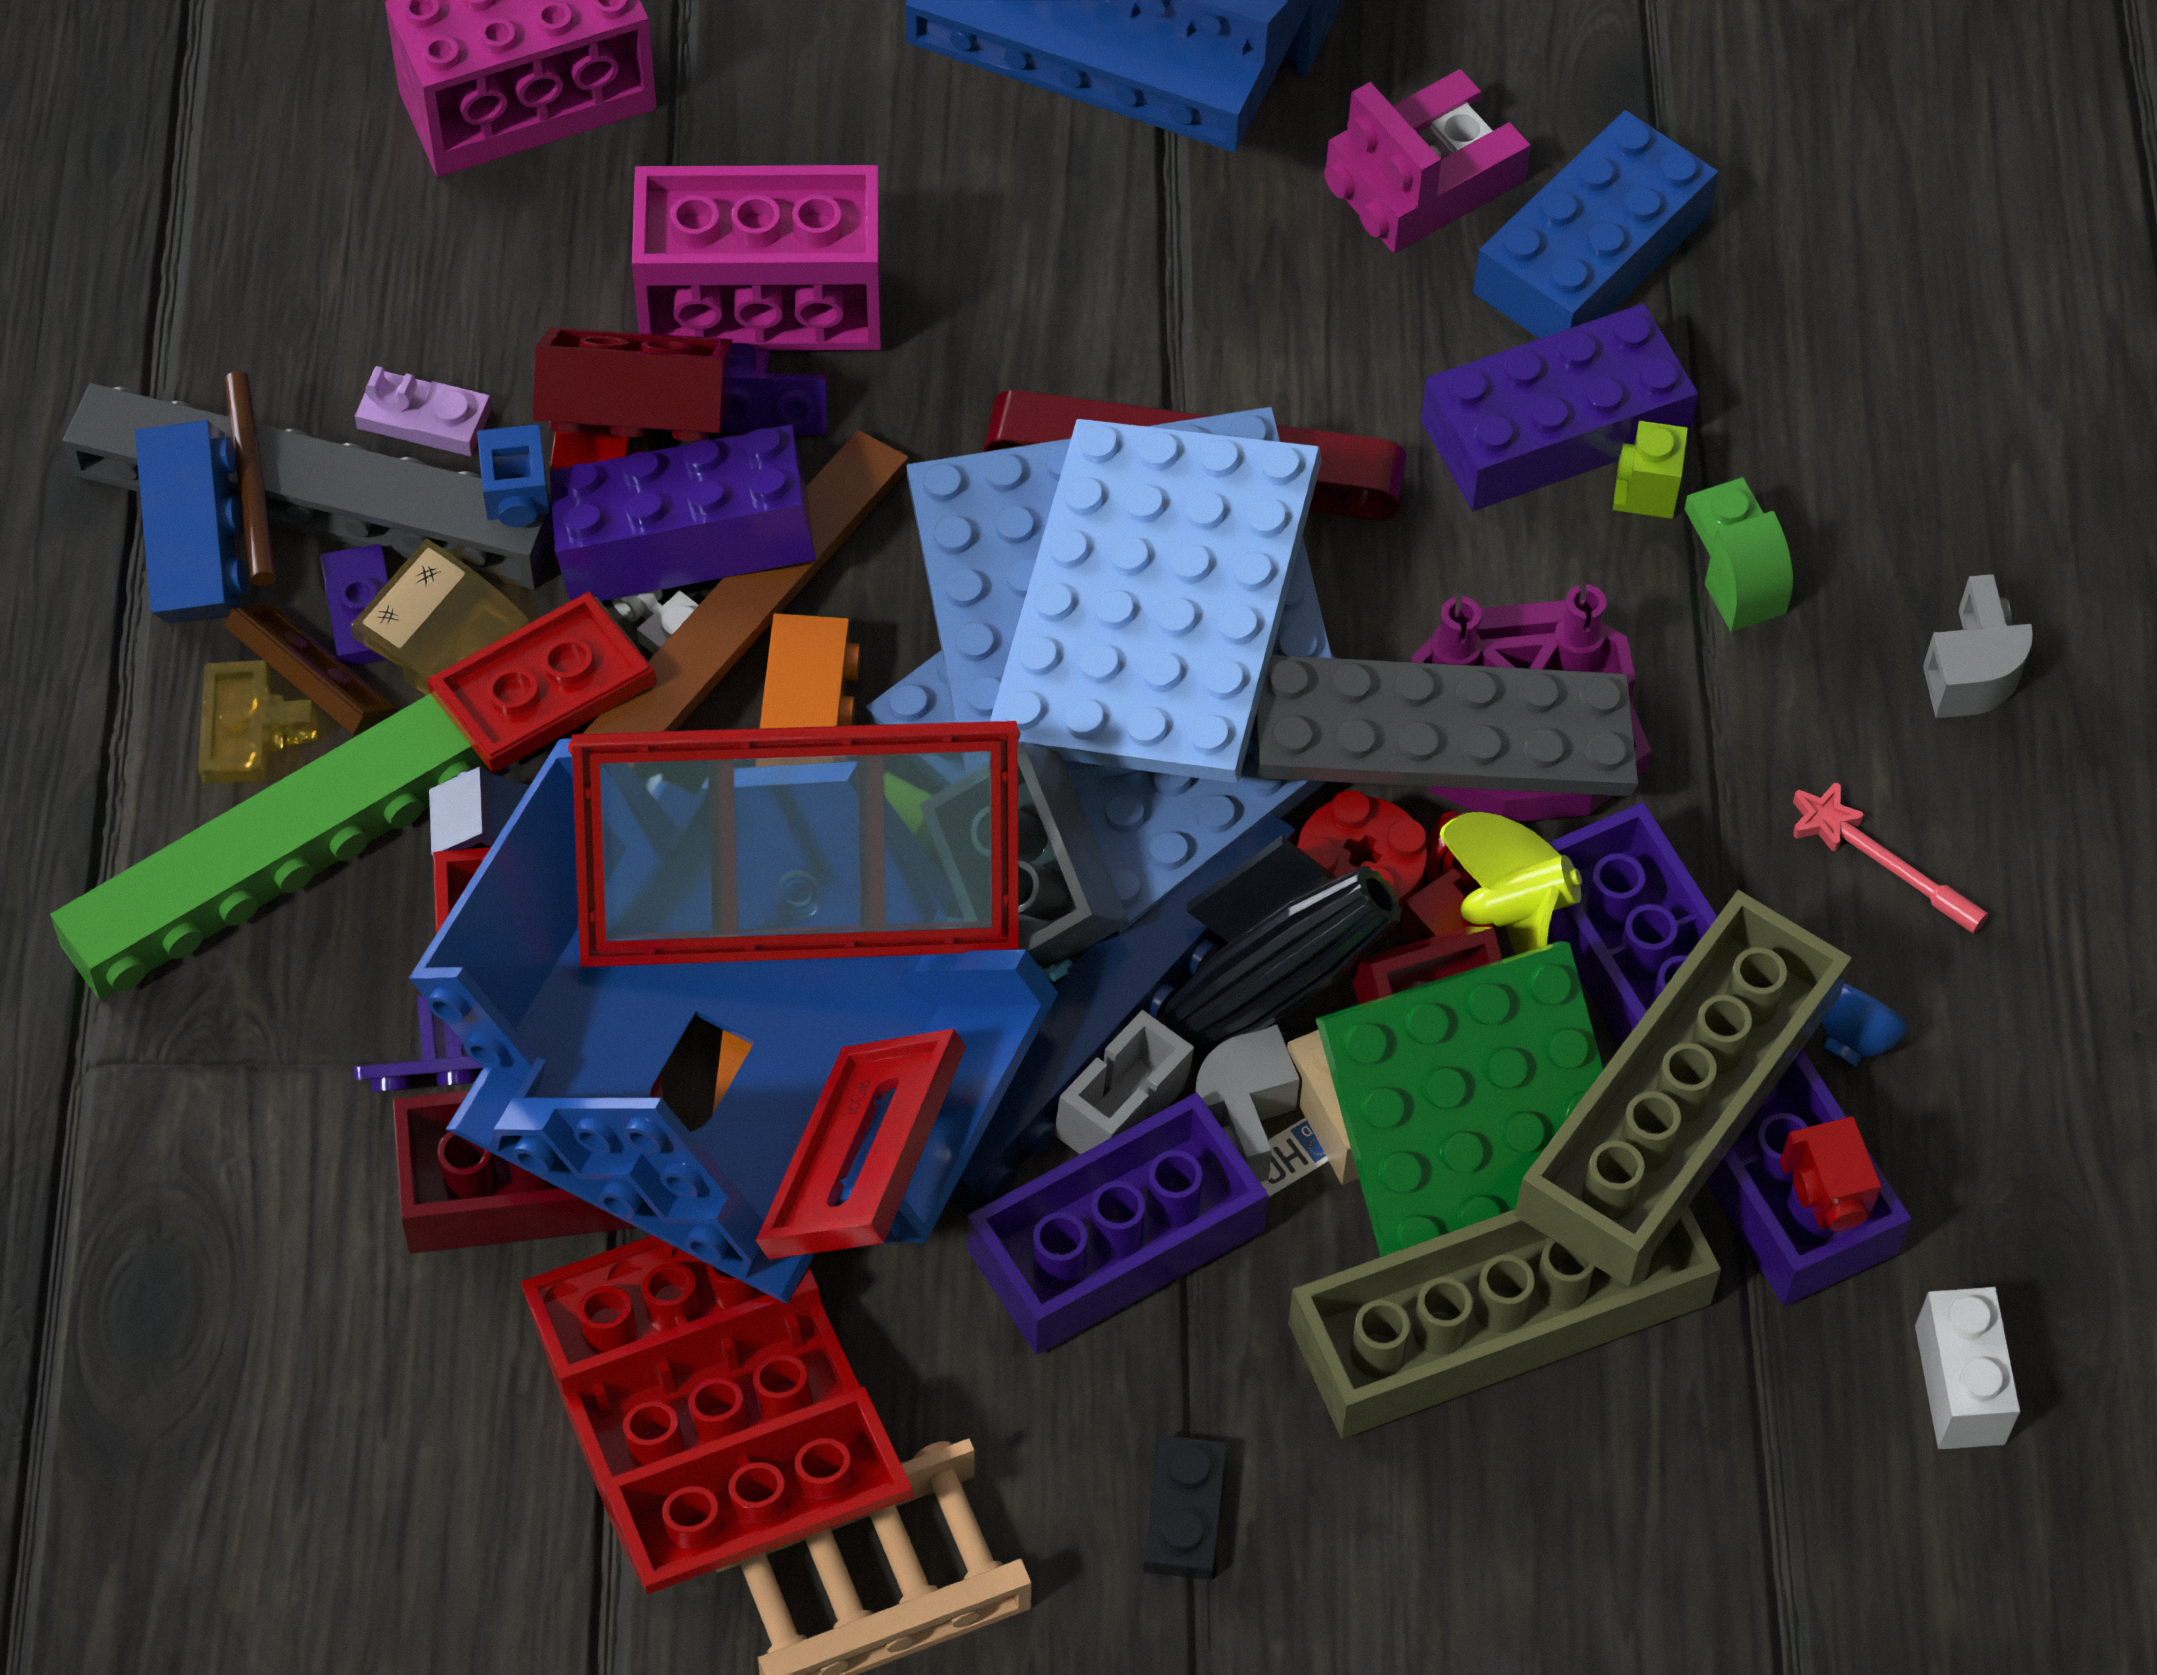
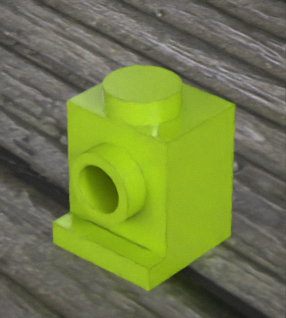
[1612,421,1688,519]

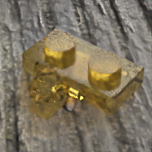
[198,660,318,784]

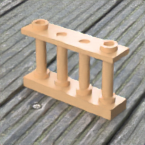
[716,1439,1031,1675]

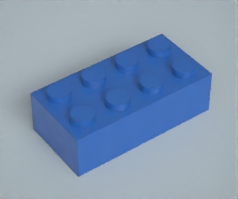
[1473,110,1719,339]

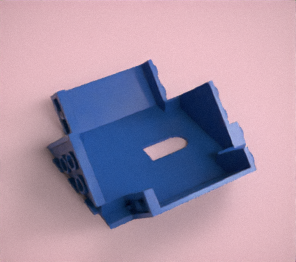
[409,738,1058,1304]

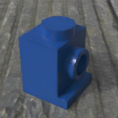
[477,424,550,527]

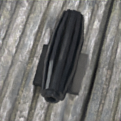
[1164,836,1402,1057]

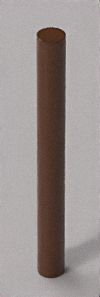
[224,371,276,586]

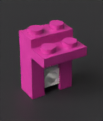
[1324,69,1531,254]

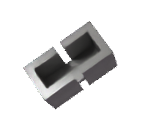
[1054,1010,1194,1154]

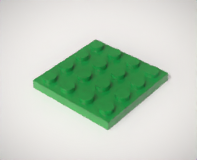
[1316,941,1603,1257]

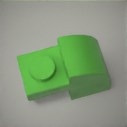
[1684,477,1793,632]

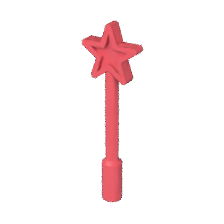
[1793,783,1988,934]

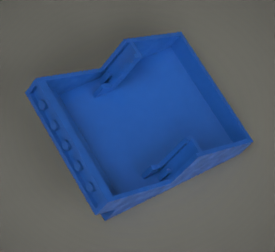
[905,0,1344,153]

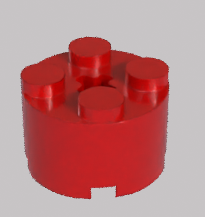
[1298,790,1427,940]

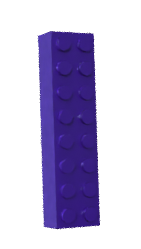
[1548,802,1912,1307]

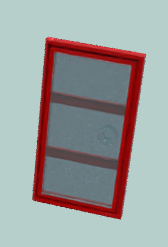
[568,720,1021,967]

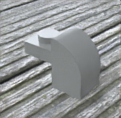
[1923,574,2033,718]
[1195,1024,1299,1183]

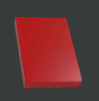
[426,591,657,774]

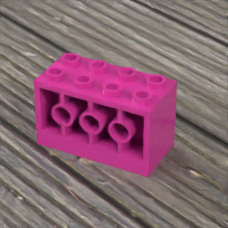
[385,0,657,177]
[632,165,881,351]

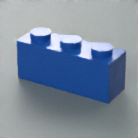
[135,420,247,623]

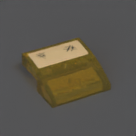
[351,538,529,695]

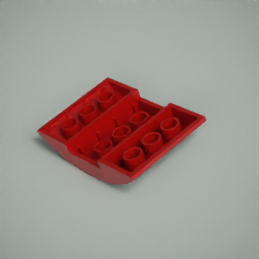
[520,1235,914,1595]

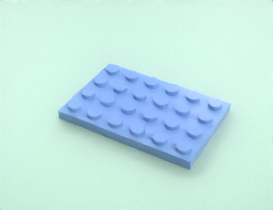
[990,419,1322,783]

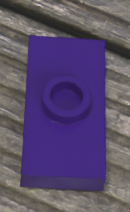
[320,544,402,666]

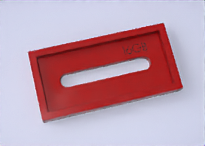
[756,1028,966,1259]

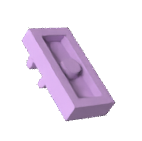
[355,366,491,456]

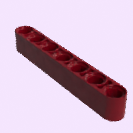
[983,390,1407,520]

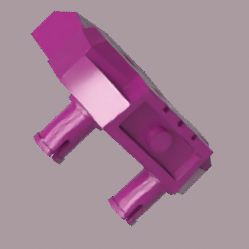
[1410,584,1651,822]

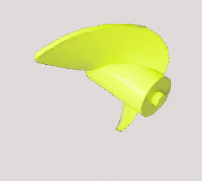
[1440,812,1582,955]

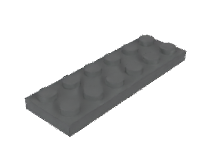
[1252,655,1638,796]

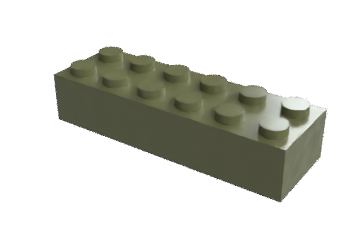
[1515,890,1852,1287]
[1288,1206,1721,1439]

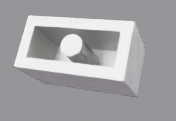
[1915,1287,2020,1450]

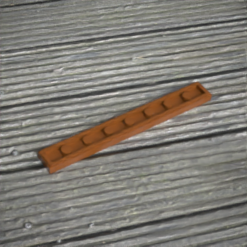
[583,430,909,774]

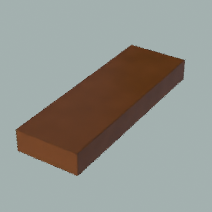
[224,604,399,735]

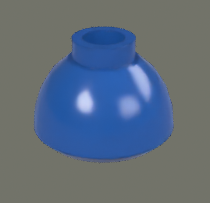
[1822,983,1909,1068]

